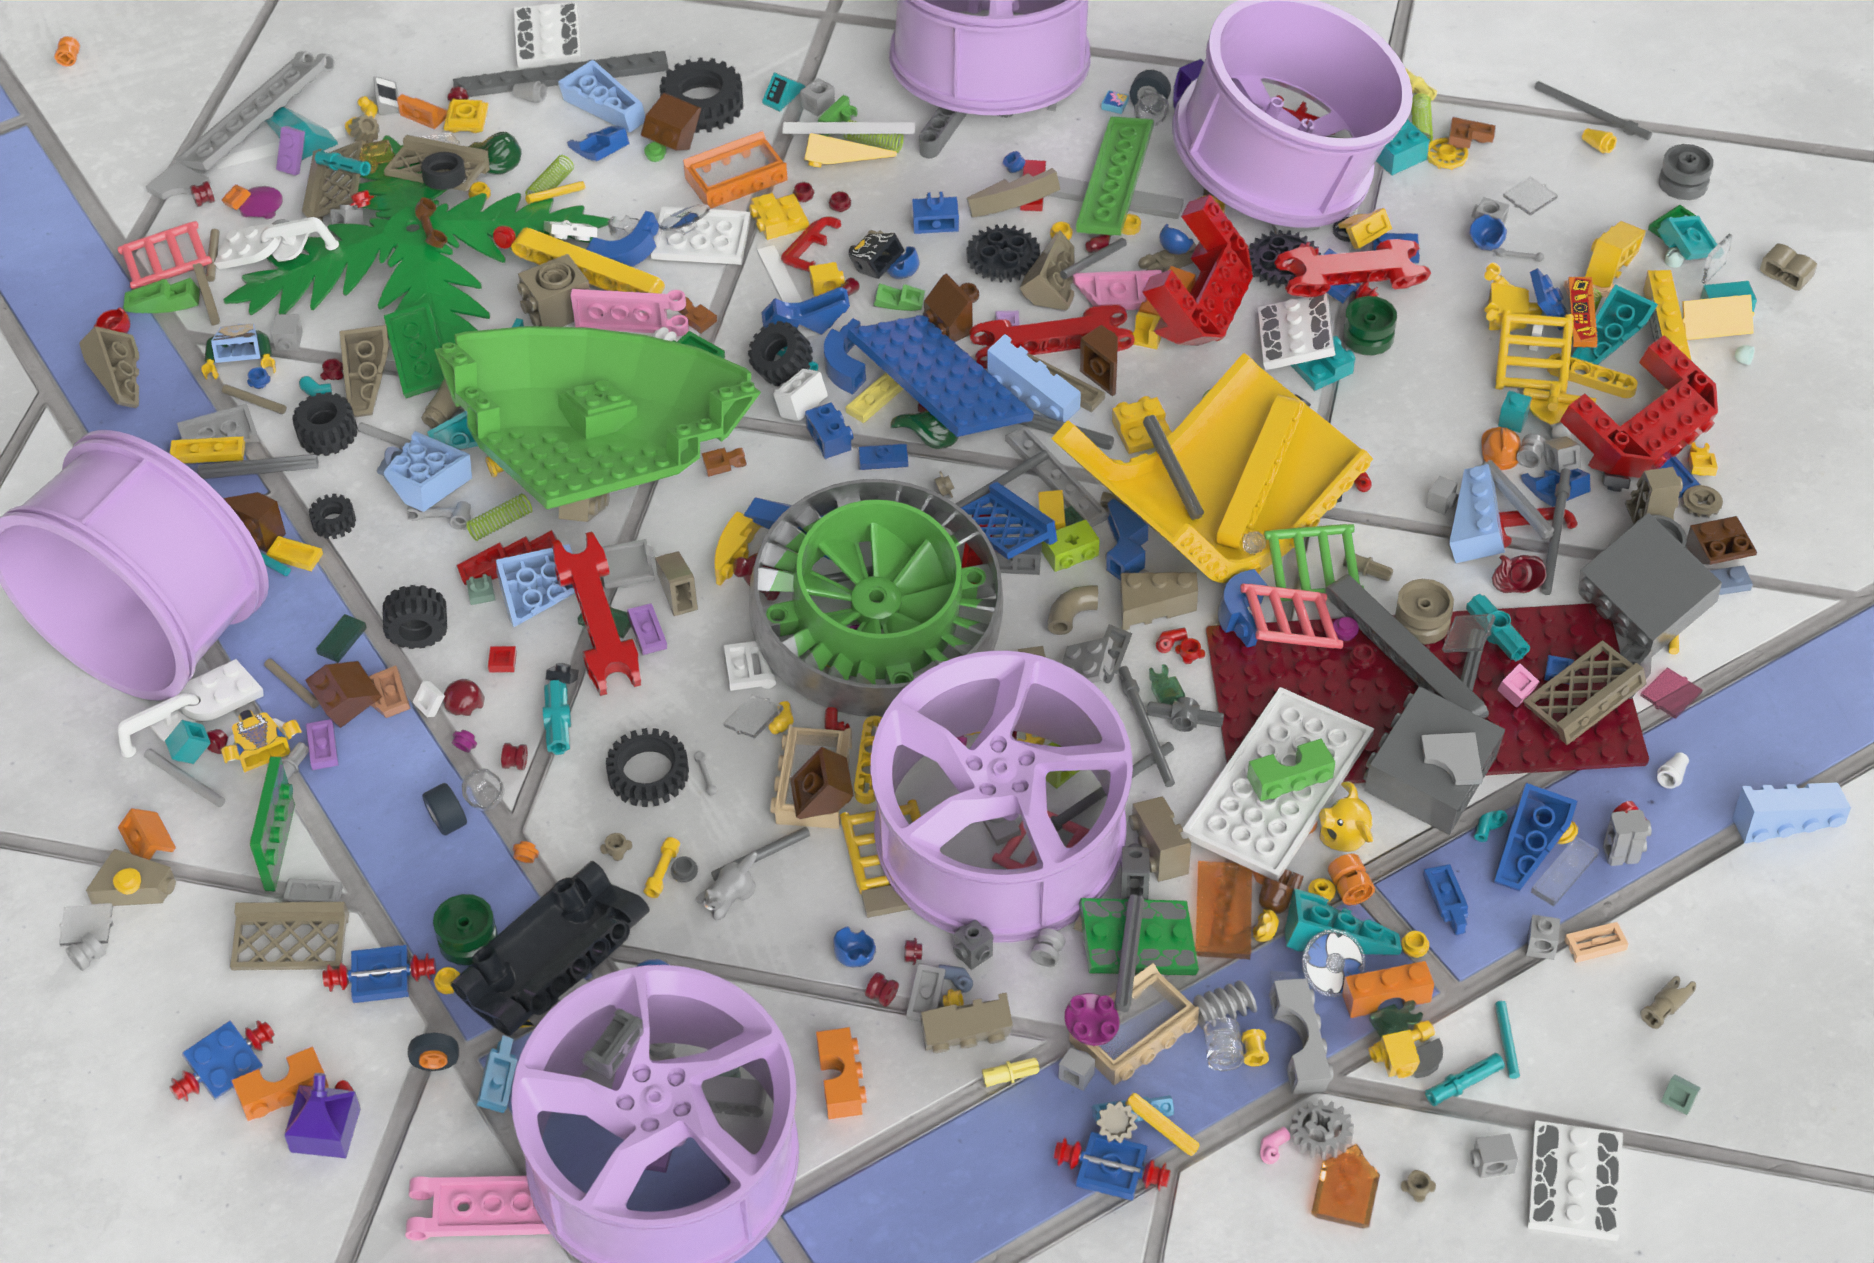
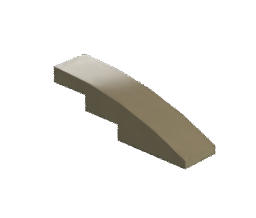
[967,168,1060,218]

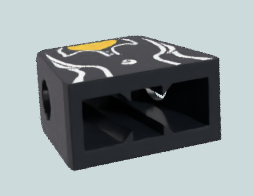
[848,233,905,279]

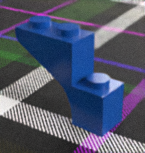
[761,288,850,335]
[1106,498,1149,581]

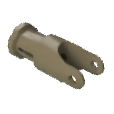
[1640,976,1696,1029]

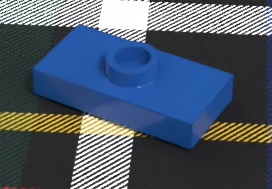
[859,444,908,470]

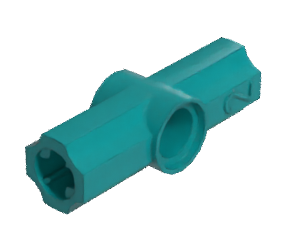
[1466,594,1530,662]
[543,680,571,755]

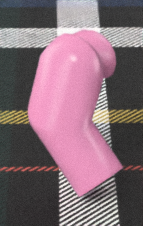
[1260,1127,1291,1164]

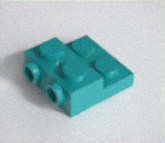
[1658,215,1721,260]
[1290,335,1355,391]

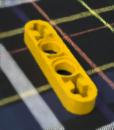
[1547,353,1638,398]
[854,715,882,804]

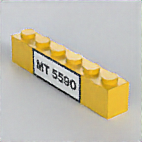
[1643,270,1692,390]

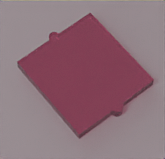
[1640,667,1703,719]

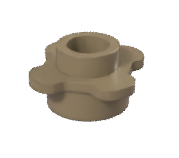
[934,471,955,498]
[600,833,633,861]
[1401,1170,1436,1202]

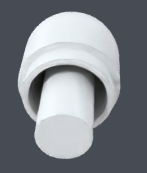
[1550,423,1575,441]

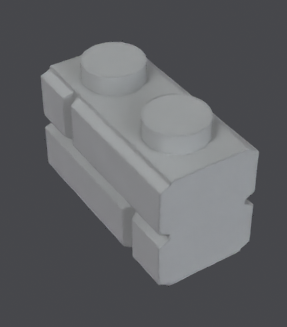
[1603,810,1652,866]

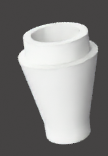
[1657,752,1689,789]

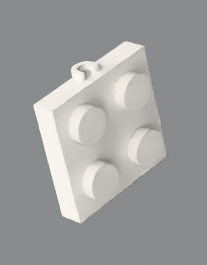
[544,220,597,241]

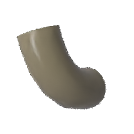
[1048,585,1098,635]

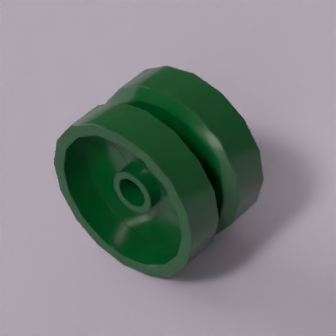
[1343,296,1397,355]
[433,894,498,965]

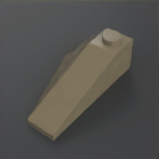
[339,325,389,417]
[79,326,139,408]

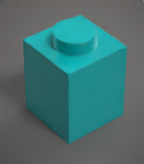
[1498,391,1532,433]
[165,720,211,764]

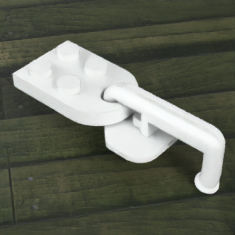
[214,217,339,270]
[117,659,264,758]

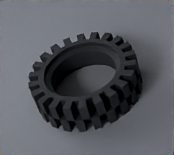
[606,728,689,807]

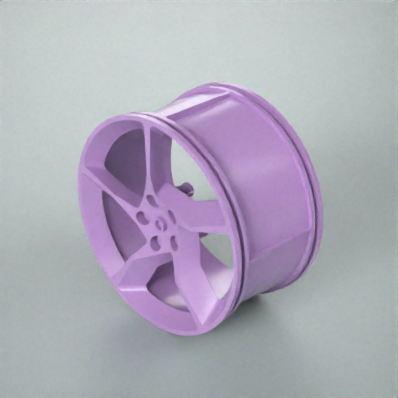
[889,0,1090,115]
[1172,0,1413,228]
[0,430,269,701]
[871,651,1133,943]
[512,965,799,1263]

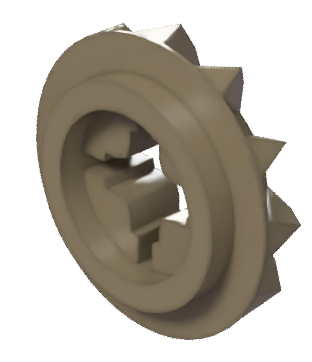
[1683,485,1723,518]

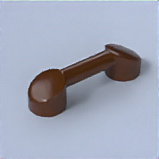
[415,197,448,248]

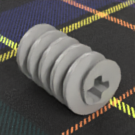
[1193,980,1257,1031]

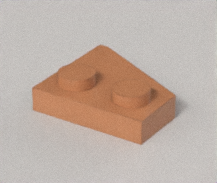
[369,665,411,718]

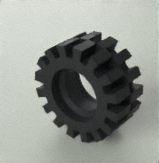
[309,494,356,539]

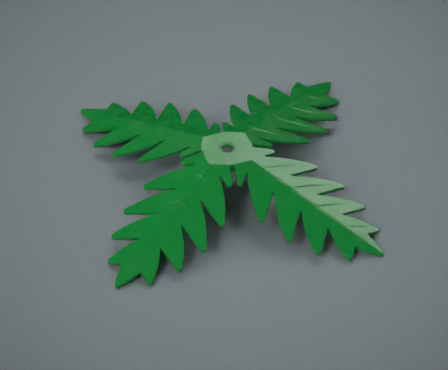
[223,135,611,348]

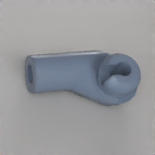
[938,964,973,993]

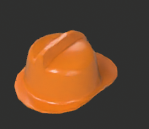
[1481,427,1521,470]

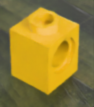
[809,262,845,297]
[1379,1030,1420,1078]

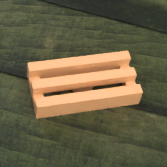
[1565,922,1628,963]

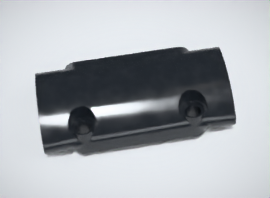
[451,861,650,1036]

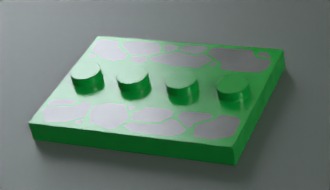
[250,757,295,892]
[1079,898,1199,976]

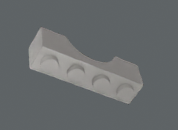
[1269,978,1333,1094]

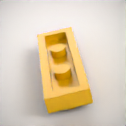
[170,436,245,464]

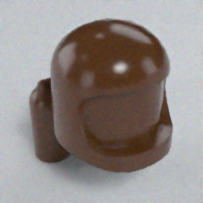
[1258,869,1304,914]

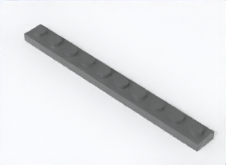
[453,51,669,97]

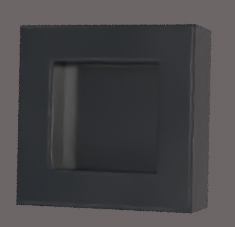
[1602,472,1631,492]
[545,663,579,684]

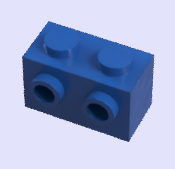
[805,402,854,459]

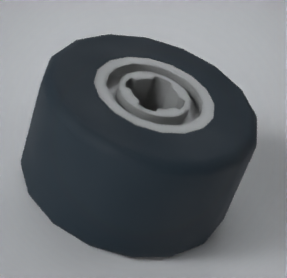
[1129,69,1171,113]
[422,783,467,835]

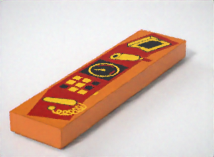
[1568,277,1598,347]

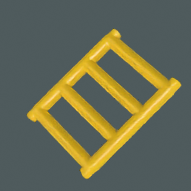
[1495,309,1574,394]
[840,799,921,895]

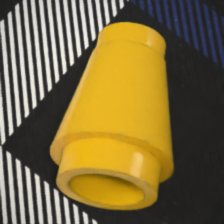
[1582,128,1617,153]

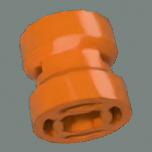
[55,36,80,67]

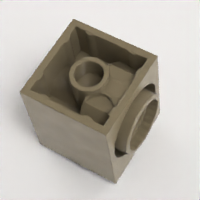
[517,254,590,327]

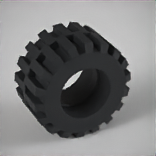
[748,321,813,386]
[292,392,358,456]
[382,585,448,649]

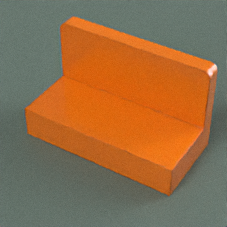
[397,94,448,130]
[118,808,176,860]

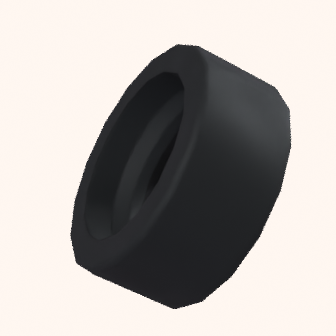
[421,152,465,190]

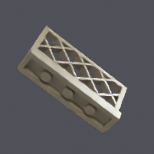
[384,135,490,192]
[302,140,366,221]
[1523,640,1647,745]
[230,902,349,970]

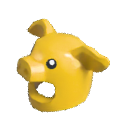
[1319,782,1373,852]

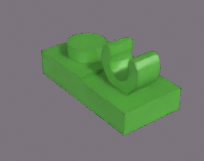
[818,95,857,137]

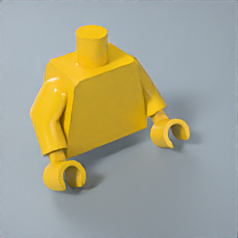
[1484,262,1542,332]

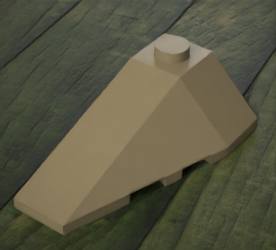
[1019,231,1075,310]

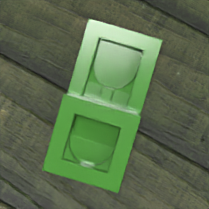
[874,283,925,311]

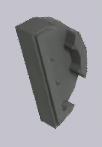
[1413,1038,1443,1078]

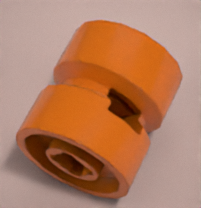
[1328,854,1375,905]

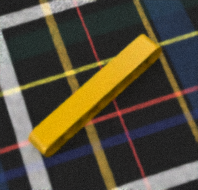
[511,228,665,294]
[1217,395,1304,550]

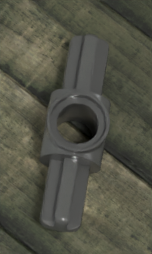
[1147,697,1224,732]

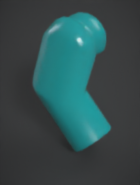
[299,376,332,397]

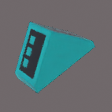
[762,72,805,112]

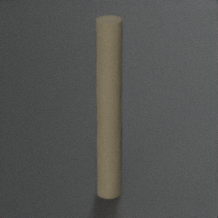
[206,229,220,282]
[222,384,287,414]
[264,659,320,708]

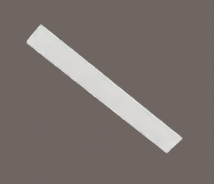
[783,122,915,134]
[216,126,346,169]
[757,245,819,337]

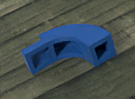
[586,211,660,267]
[824,318,866,395]
[1218,569,1268,647]

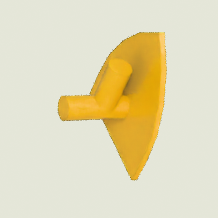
[1530,381,1570,425]

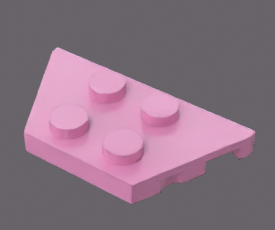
[1073,270,1162,310]

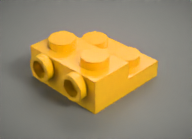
[749,193,809,240]
[1112,396,1172,454]

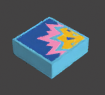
[1101,90,1129,114]

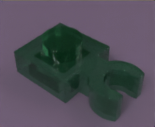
[1149,664,1185,705]
[1369,1000,1423,1038]

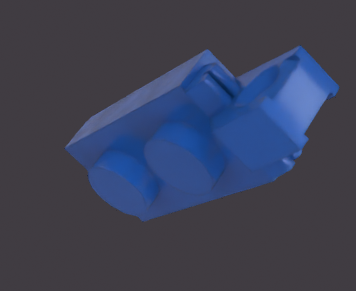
[1423,864,1469,935]

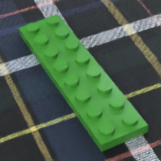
[1076,116,1154,236]

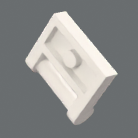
[724,641,776,691]

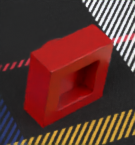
[488,646,517,672]

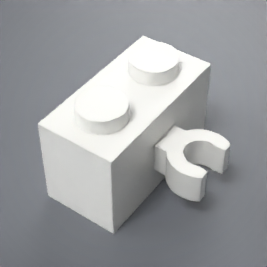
[773,369,828,421]

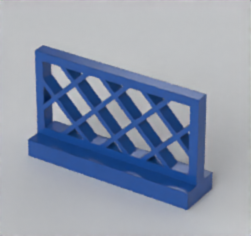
[961,482,1057,559]

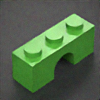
[1247,738,1335,801]

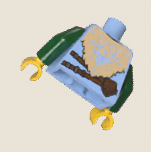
[201,323,276,380]

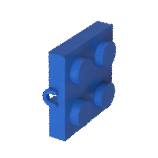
[1530,268,1568,330]

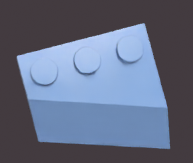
[384,431,472,512]
[496,544,575,627]

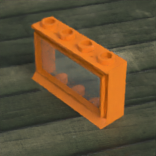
[683,131,788,209]

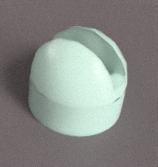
[1664,247,1684,268]
[1735,345,1755,365]

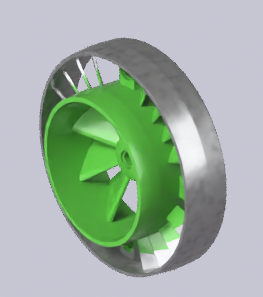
[749,479,1004,717]

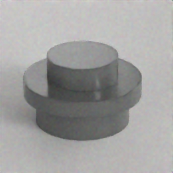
[671,856,698,882]

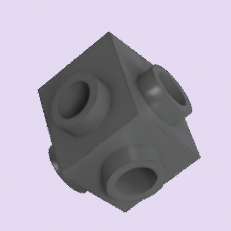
[953,920,994,970]

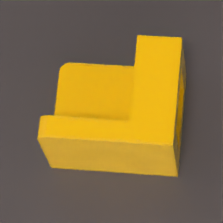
[1133,312,1162,349]

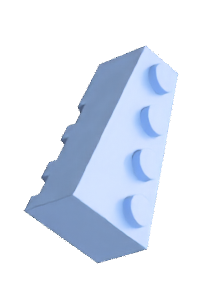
[558,60,646,133]
[988,334,1081,422]
[1449,464,1505,563]
[1732,783,1851,844]

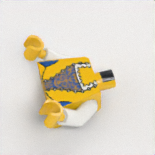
[221,710,302,772]

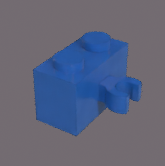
[912,192,959,234]

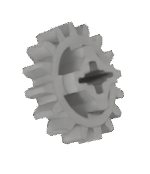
[1290,1100,1354,1160]

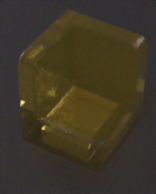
[359,139,395,174]

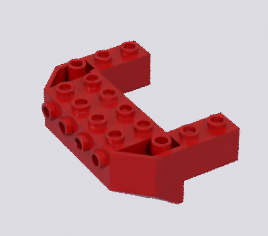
[1142,194,1253,346]
[1560,335,1718,478]

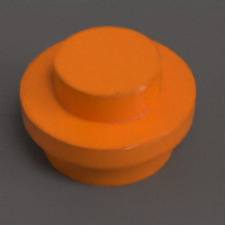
[512,841,539,863]

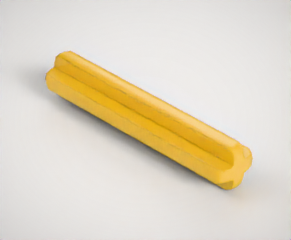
[1125,1093,1200,1156]

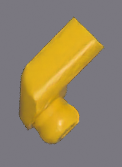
[357,96,378,119]
[768,701,794,735]

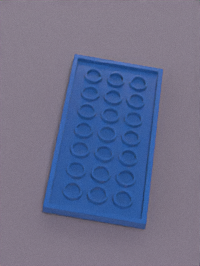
[847,315,1034,437]

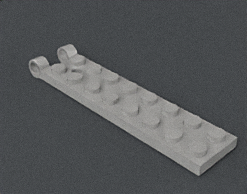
[175,51,335,171]

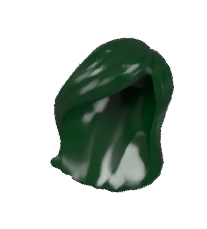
[468,131,522,175]
[890,410,959,449]

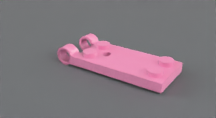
[571,289,689,336]
[406,1176,550,1240]

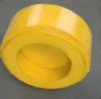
[1122,214,1141,235]

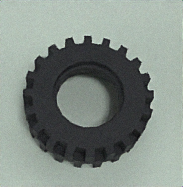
[659,57,744,133]

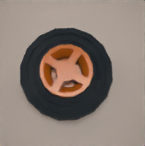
[408,1032,459,1071]

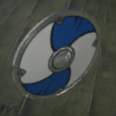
[659,204,710,235]
[1302,930,1365,997]

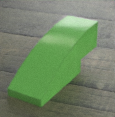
[123,277,200,313]

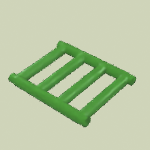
[1264,524,1364,601]

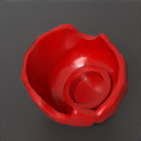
[94,307,130,334]

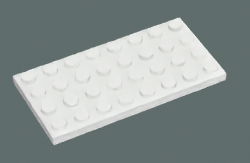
[1181,687,1374,881]

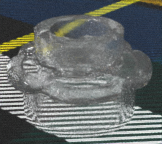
[1242,531,1266,555]

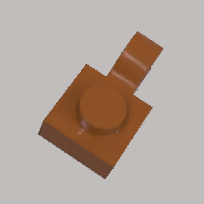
[678,296,717,334]
[701,447,747,477]

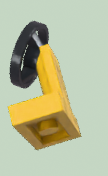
[1333,208,1392,249]

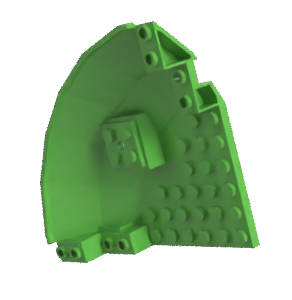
[435,326,761,509]

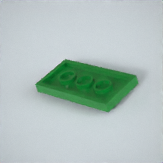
[384,302,444,398]

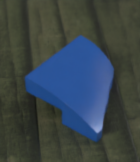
[567,126,630,161]
[1521,468,1591,507]

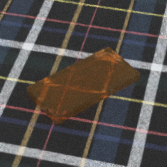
[1195,861,1252,960]

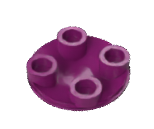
[239,186,283,219]
[1064,993,1120,1046]

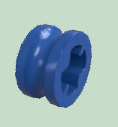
[1003,151,1025,173]

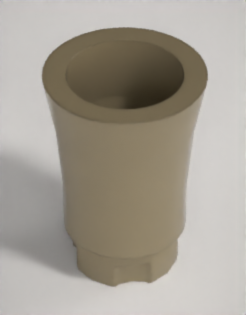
[421,378,461,429]

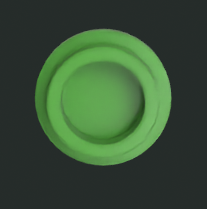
[644,142,666,162]

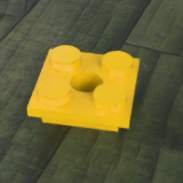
[444,100,489,133]

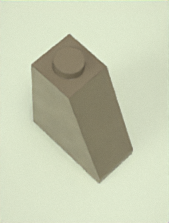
[655,551,698,616]
[86,848,176,907]

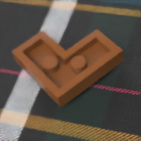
[1448,117,1496,149]

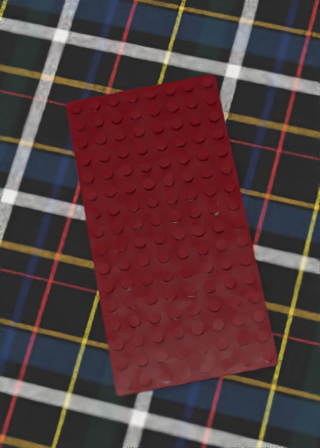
[1206,603,1649,784]

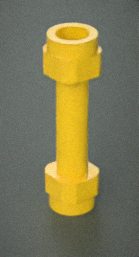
[644,837,680,898]
[1368,1020,1435,1063]

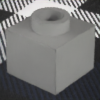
[1426,476,1459,515]
[1059,1047,1095,1091]

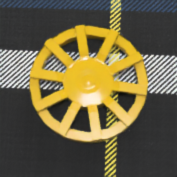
[1427,138,1468,170]

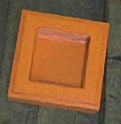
[221,184,251,211]

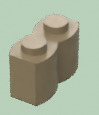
[1760,243,1817,291]

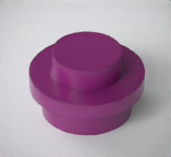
[1333,617,1359,641]
[452,730,477,753]

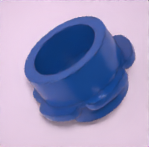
[247,367,271,389]

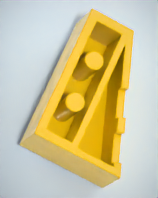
[1585,221,1646,288]

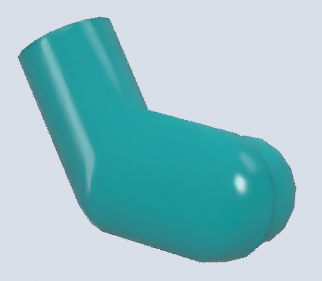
[1474,810,1508,842]

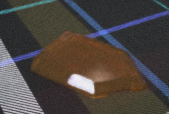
[1311,1143,1380,1229]

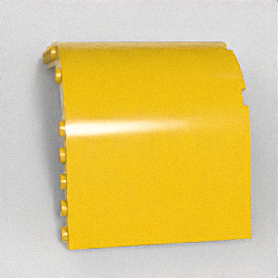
[1051,353,1373,583]

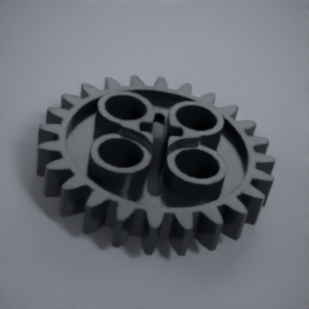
[967,224,1040,283]
[1248,230,1321,288]

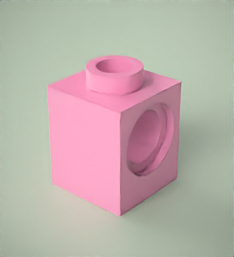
[1498,664,1539,708]

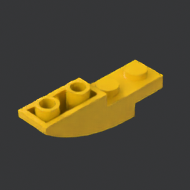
[715,511,764,586]

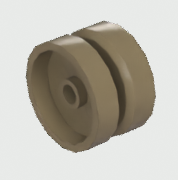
[1395,578,1454,644]

